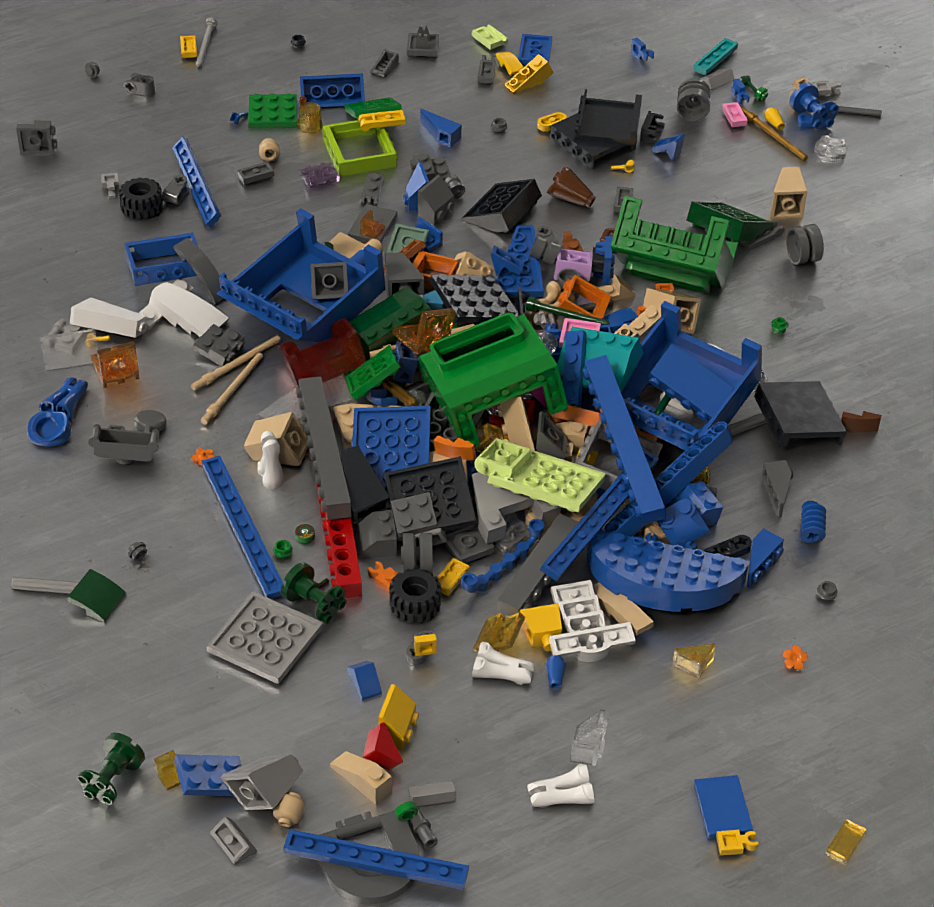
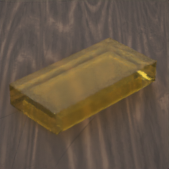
[825,819,866,865]

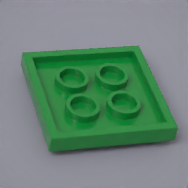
[248,93,297,128]
[344,97,402,120]
[345,345,400,400]

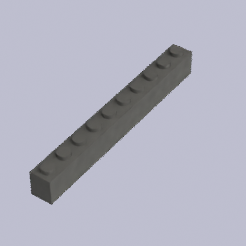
[296,377,351,520]

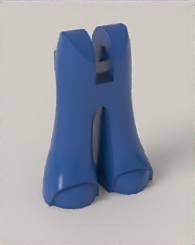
[39,377,88,421]

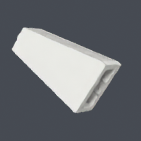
[70,297,147,338]

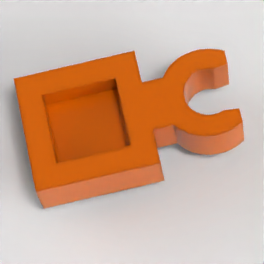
[368,561,398,593]

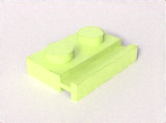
[472,24,508,50]

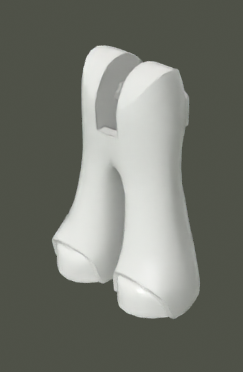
[258,431,284,489]
[472,642,535,685]
[527,763,595,808]

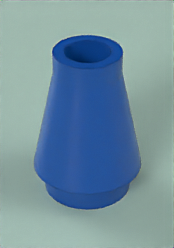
[545,656,566,689]

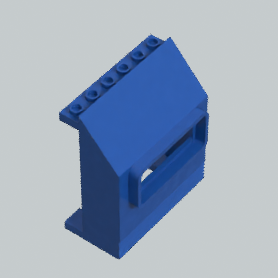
[216,208,386,342]
[592,301,762,451]

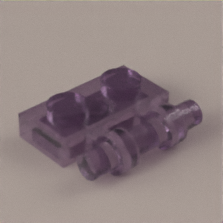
[299,162,339,188]

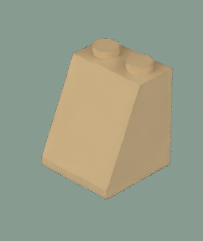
[770,167,808,219]
[643,288,701,334]
[243,412,309,466]

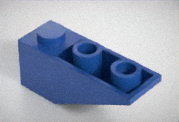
[420,109,462,147]
[746,528,784,587]

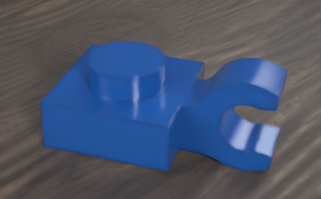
[631,38,654,61]
[731,79,750,104]

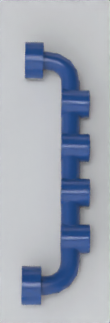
[461,519,545,593]

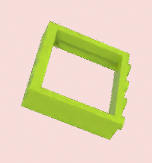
[322,120,399,177]

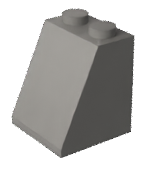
[220,754,304,810]

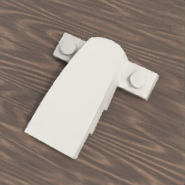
[139,279,229,337]
[549,580,636,662]

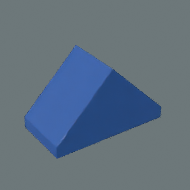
[347,661,382,700]

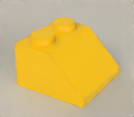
[378,684,419,750]

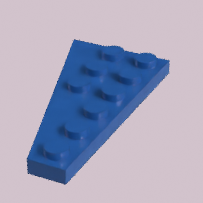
[496,225,544,297]

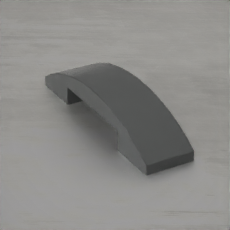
[173,238,224,305]

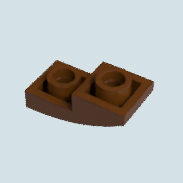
[841,411,882,433]

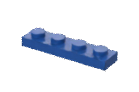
[562,330,586,406]

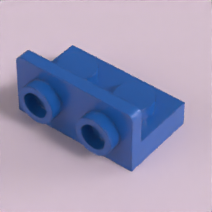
[416,217,443,253]

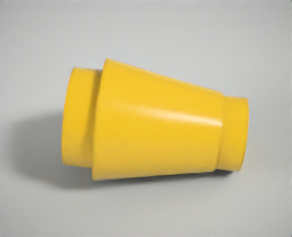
[764,107,785,130]

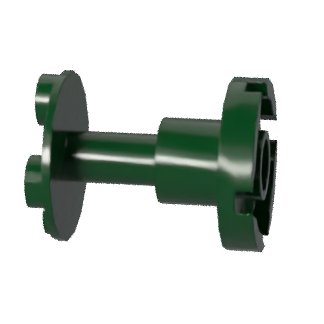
[281,562,347,624]
[77,732,145,805]

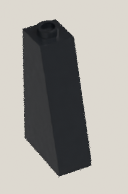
[340,445,390,523]

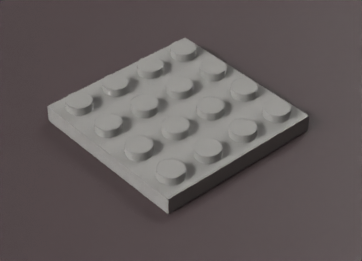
[207,591,323,684]

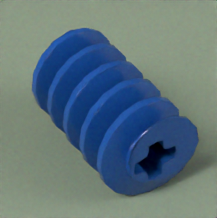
[800,500,826,543]

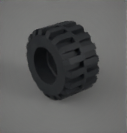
[119,177,163,220]
[389,568,441,623]

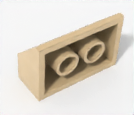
[497,396,536,451]

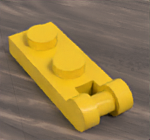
[358,110,406,131]

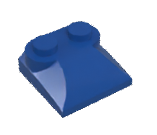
[657,497,710,547]

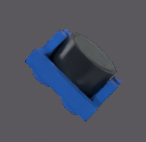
[591,236,615,285]

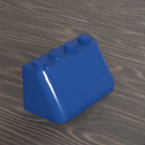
[648,344,734,421]

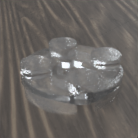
[814,135,847,162]

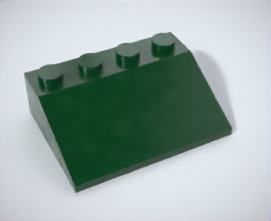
[686,201,774,244]
[346,287,434,354]

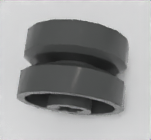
[786,224,824,265]
[401,533,433,573]

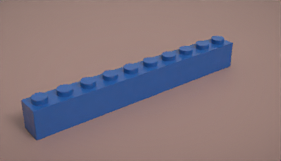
[582,355,666,525]

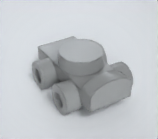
[534,311,559,329]

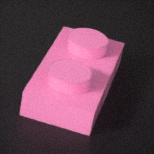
[722,102,748,127]

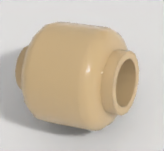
[259,138,280,162]
[273,792,305,827]

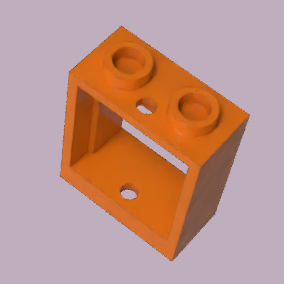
[412,251,459,291]
[557,275,611,320]

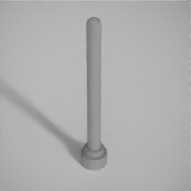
[196,17,218,67]

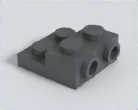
[16,120,58,155]
[410,154,451,182]
[192,324,245,366]

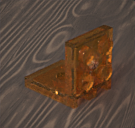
[392,308,456,355]
[90,341,140,388]

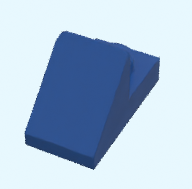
[652,133,685,160]
[491,245,524,276]

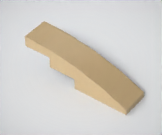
[593,583,654,636]

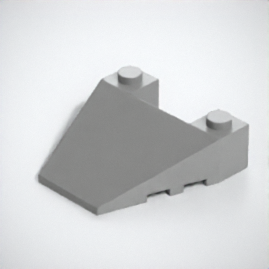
[472,472,561,544]

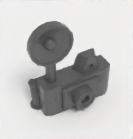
[88,410,167,464]

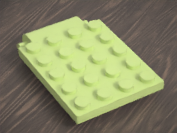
[474,438,606,512]

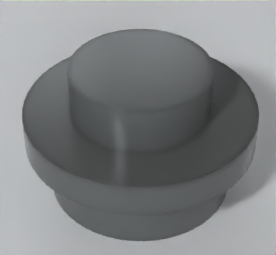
[85,62,100,78]
[491,118,507,132]
[128,542,147,561]
[817,581,838,600]

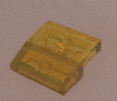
[473,612,525,652]

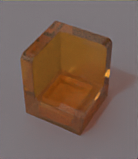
[360,210,385,239]

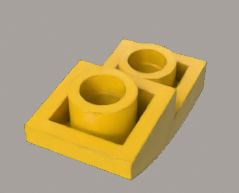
[495,52,524,76]

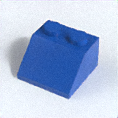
[666,482,723,526]

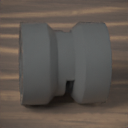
[444,175,465,198]

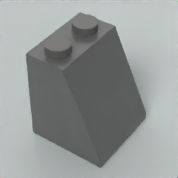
[385,252,424,298]

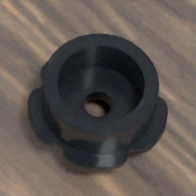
[291,35,306,48]

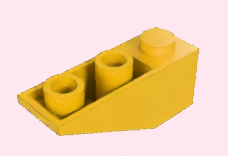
[504,54,554,94]

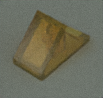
[672,643,716,679]

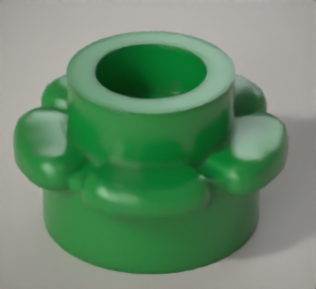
[754,87,768,101]
[771,317,789,333]
[273,540,293,558]

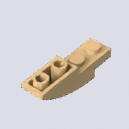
[614,304,661,343]

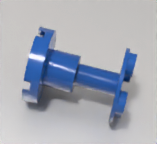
[789,82,839,129]

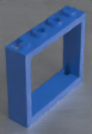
[124,232,198,286]

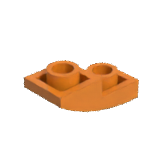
[433,436,476,460]

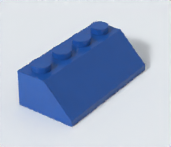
[299,73,365,109]

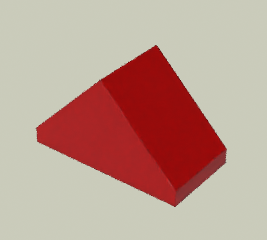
[363,722,403,771]

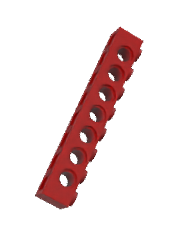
[316,485,362,599]

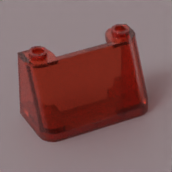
[278,318,365,387]

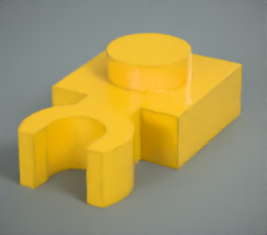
[716,830,758,856]

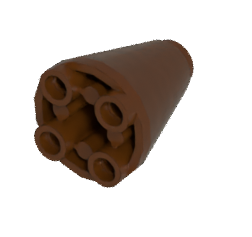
[547,166,596,208]

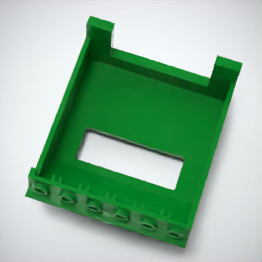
[610,196,738,293]
[417,313,568,446]

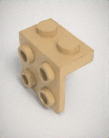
[454,251,494,276]

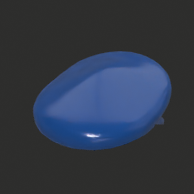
[27,411,72,447]

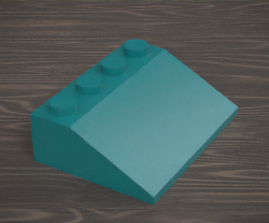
[557,326,643,392]

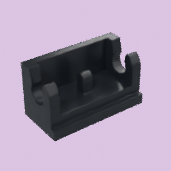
[640,111,665,145]

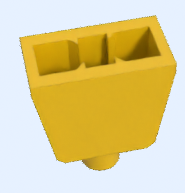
[519,603,562,652]

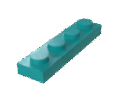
[693,38,738,75]

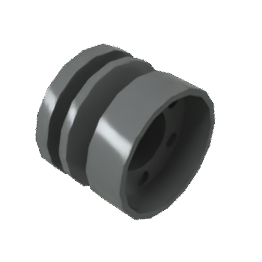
[677,78,711,122]

